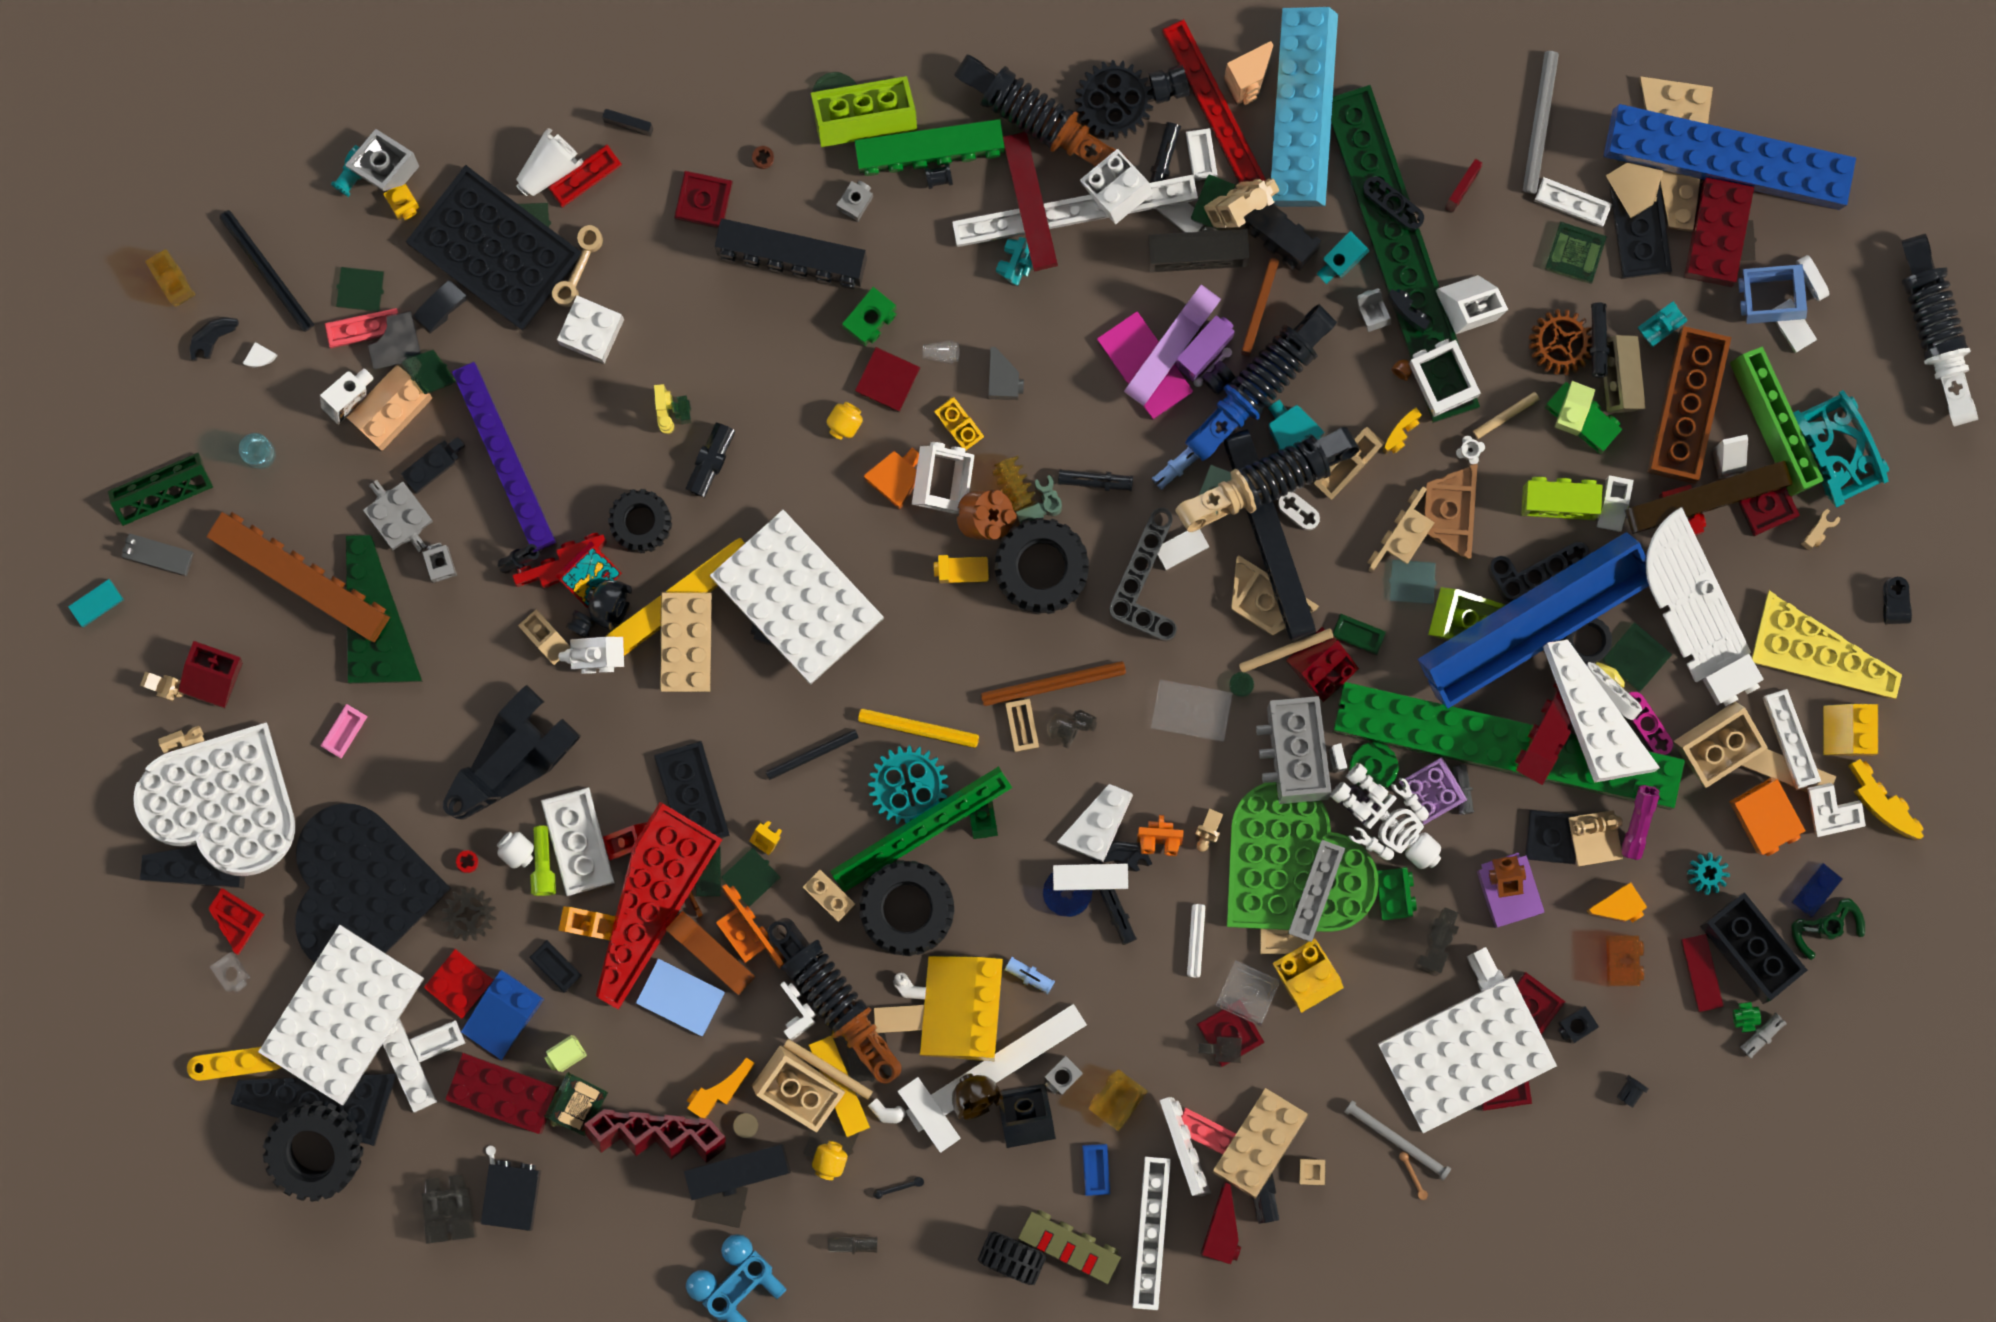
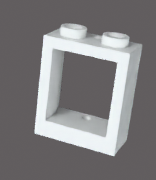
[1409,339,1481,417]
[912,442,974,514]

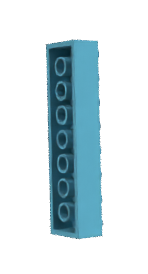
[1271,7,1338,207]

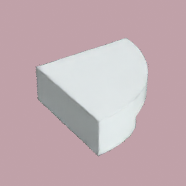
[243,342,278,368]

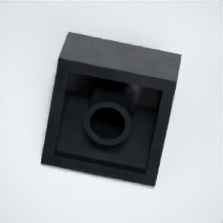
[999,1083,1056,1148]

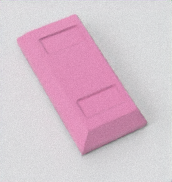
[320,704,367,759]

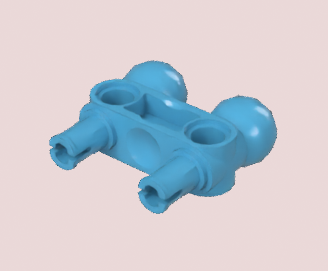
[686,1234,787,1322]

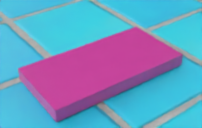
[1097,311,1193,420]

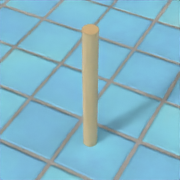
[1239,628,1333,673]
[784,1039,873,1100]

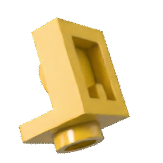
[383,183,420,220]

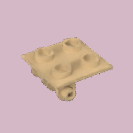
[1568,810,1623,867]

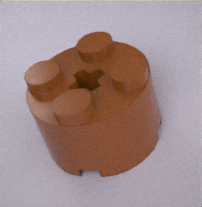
[957,490,1016,540]

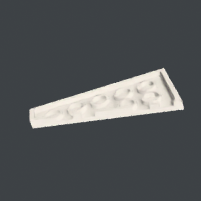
[1543,640,1660,783]

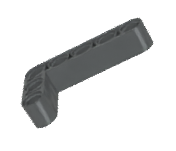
[1109,507,1177,641]

